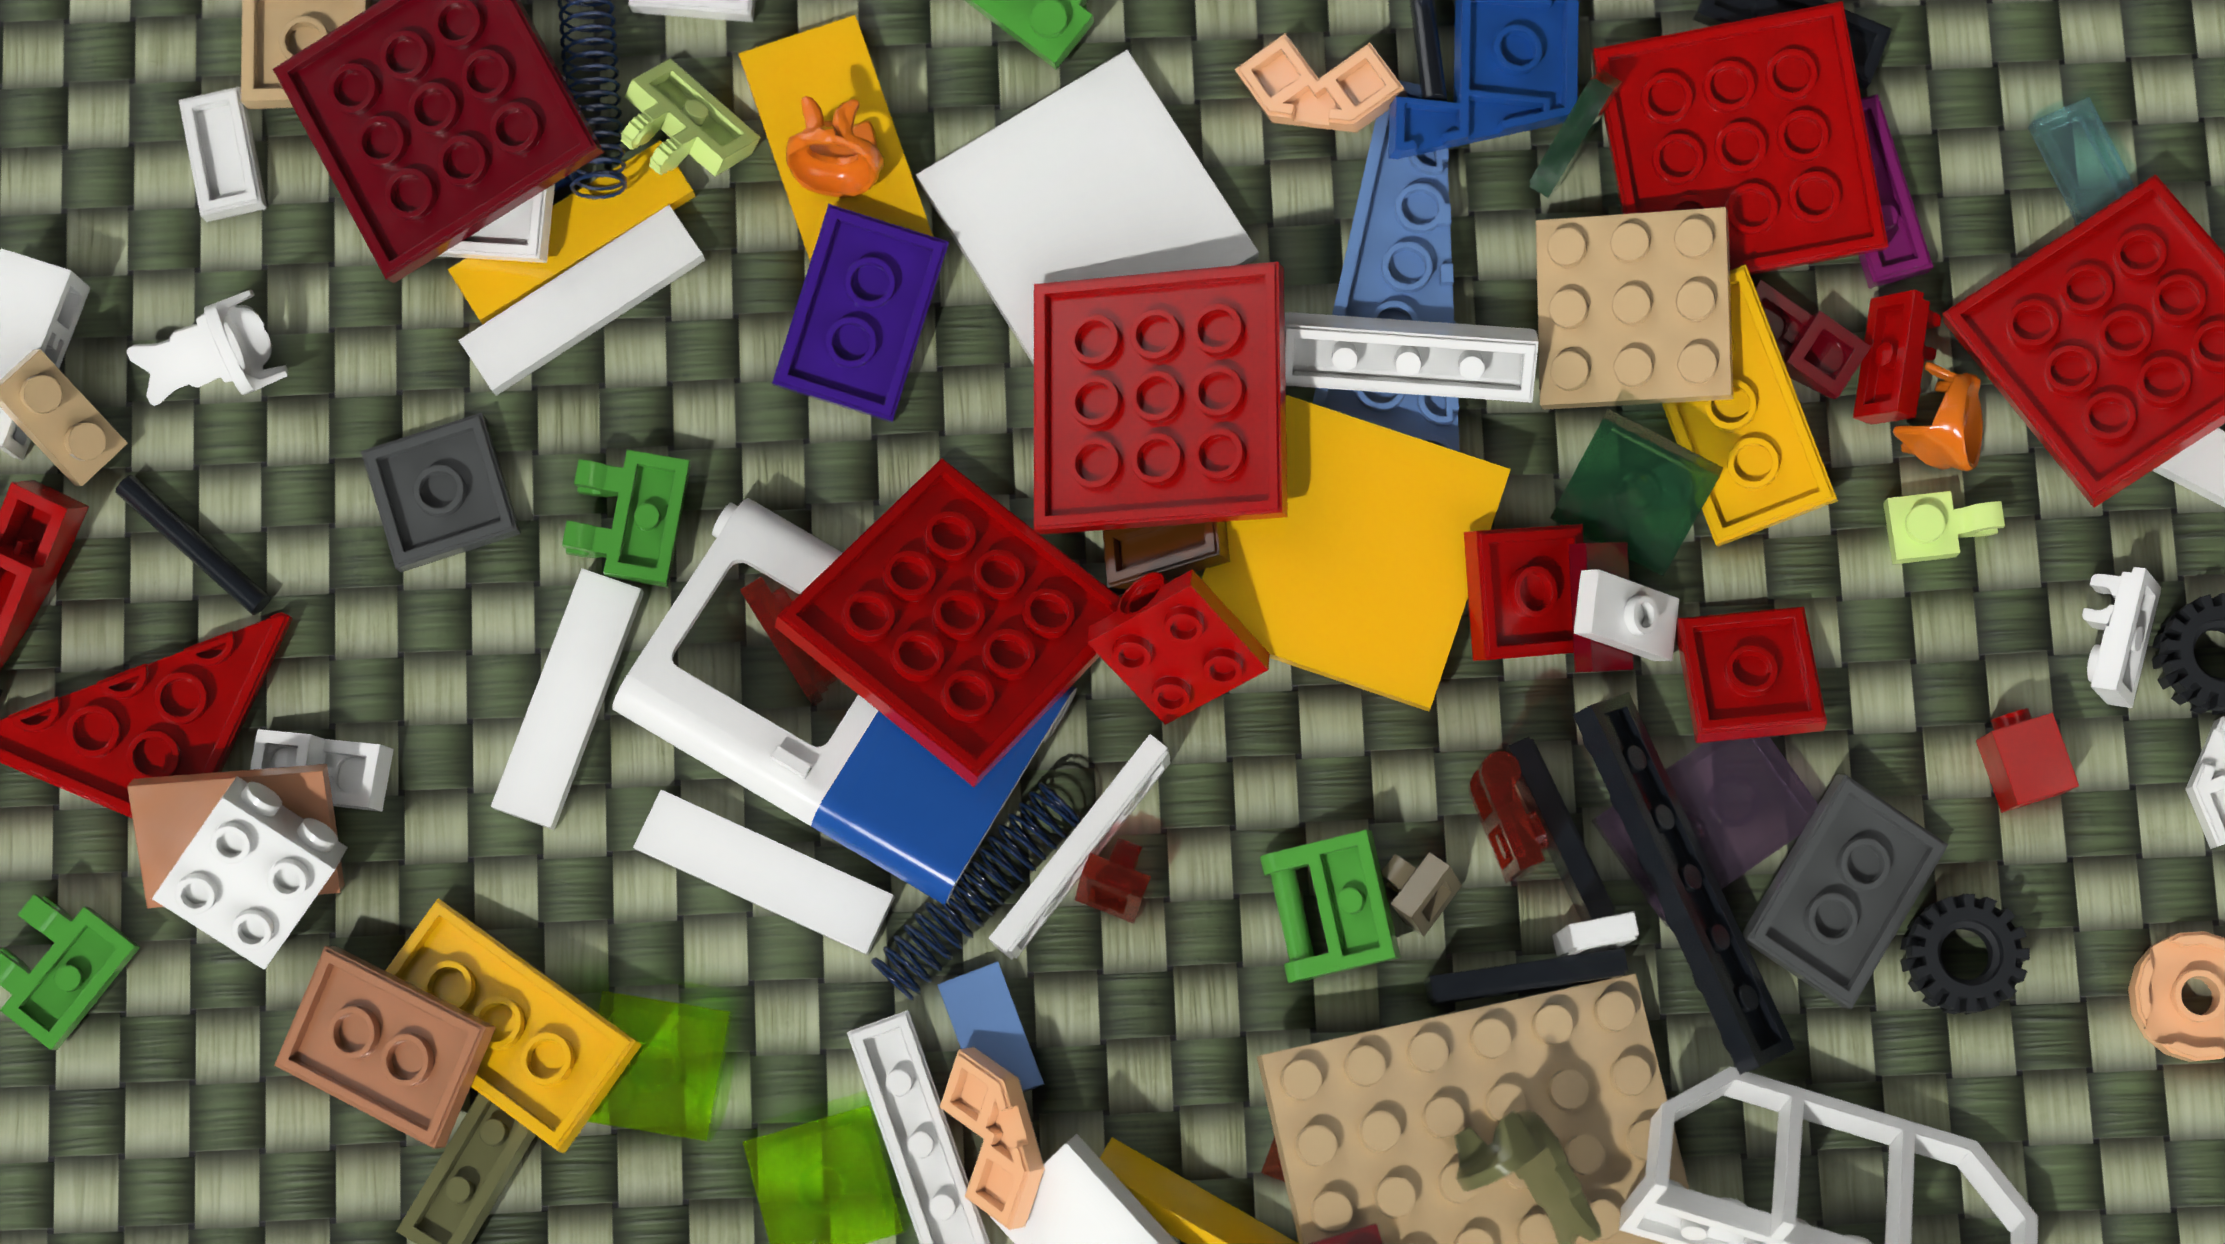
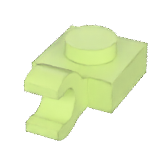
[1883,491,2005,565]

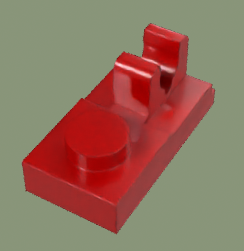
[1853,289,1941,425]

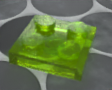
[588,991,733,1142]
[743,1105,905,1244]

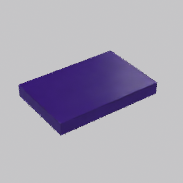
[772,204,949,423]

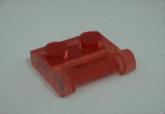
[1468,751,1549,884]

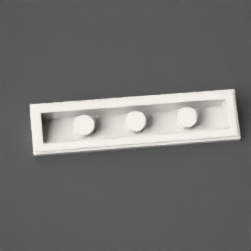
[1285,312,1539,403]

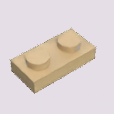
[0,349,128,486]

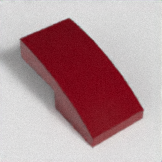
[1754,280,1871,400]

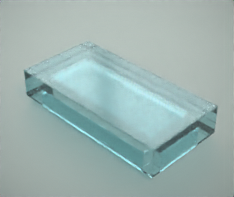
[2028,97,2135,225]

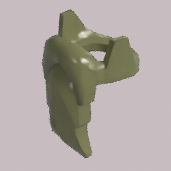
[1454,1111,1601,1244]

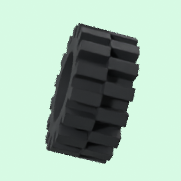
[2152,593,2225,715]
[1900,894,2030,1015]

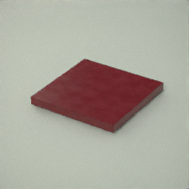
[273,0,605,283]

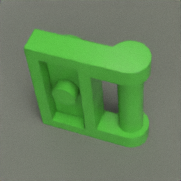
[1260,830,1401,984]

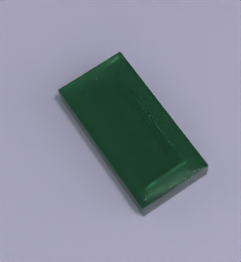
[1529,71,1622,198]

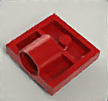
[1087,569,1270,725]

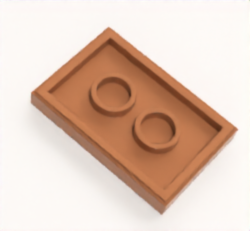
[127,764,345,908]
[274,946,496,1149]

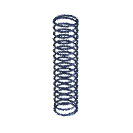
[558,0,627,199]
[871,783,1081,1001]

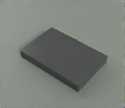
[1742,774,1948,1009]

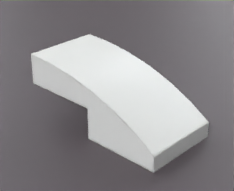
[250,729,394,812]

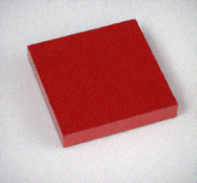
[1464,524,1584,661]
[1676,606,1827,743]

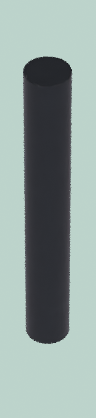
[1410,0,1447,102]
[115,475,271,615]

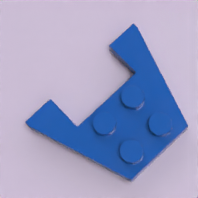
[1388,0,1579,159]

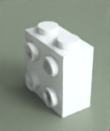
[152,776,348,970]

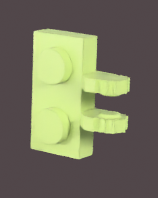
[620,58,761,177]

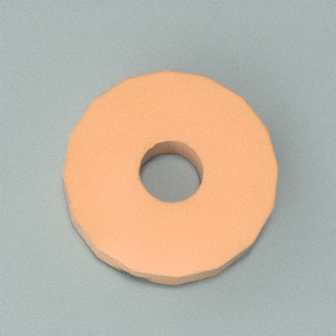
[2128,931,2225,1062]

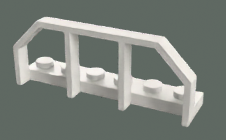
[1619,1067,2038,1244]

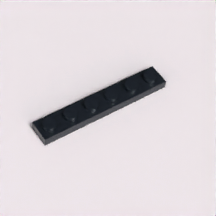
[1573,692,1796,1075]

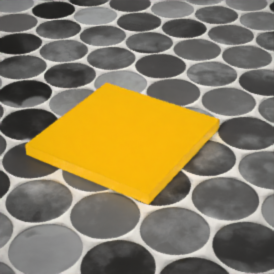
[1202,395,1511,712]

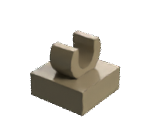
[1382,852,1462,936]

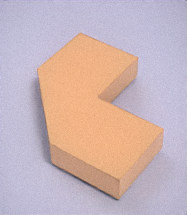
[1235,33,1408,133]
[940,1047,1045,1230]

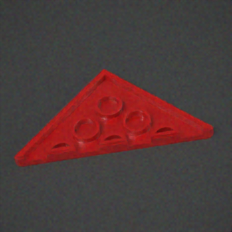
[0,612,293,818]

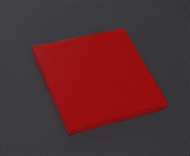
[1592,1,1889,275]
[1942,174,2225,508]
[1034,261,1288,535]
[775,458,1121,787]

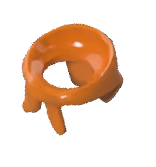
[786,96,884,197]
[1893,362,1983,471]

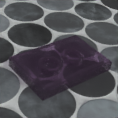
[1592,736,1818,927]

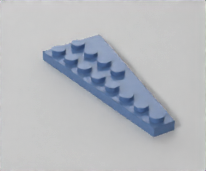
[1313,80,1460,452]

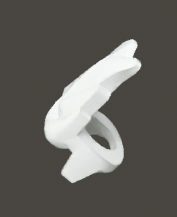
[126,290,288,406]

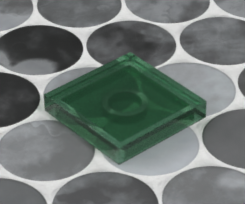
[1550,409,1723,576]

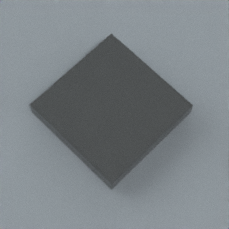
[361,413,521,573]

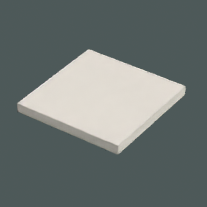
[916,50,1259,365]

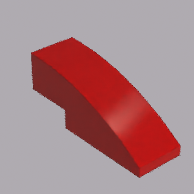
[0,480,89,670]

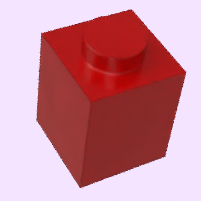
[1976,708,2079,813]

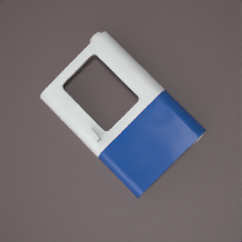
[613,498,1077,905]

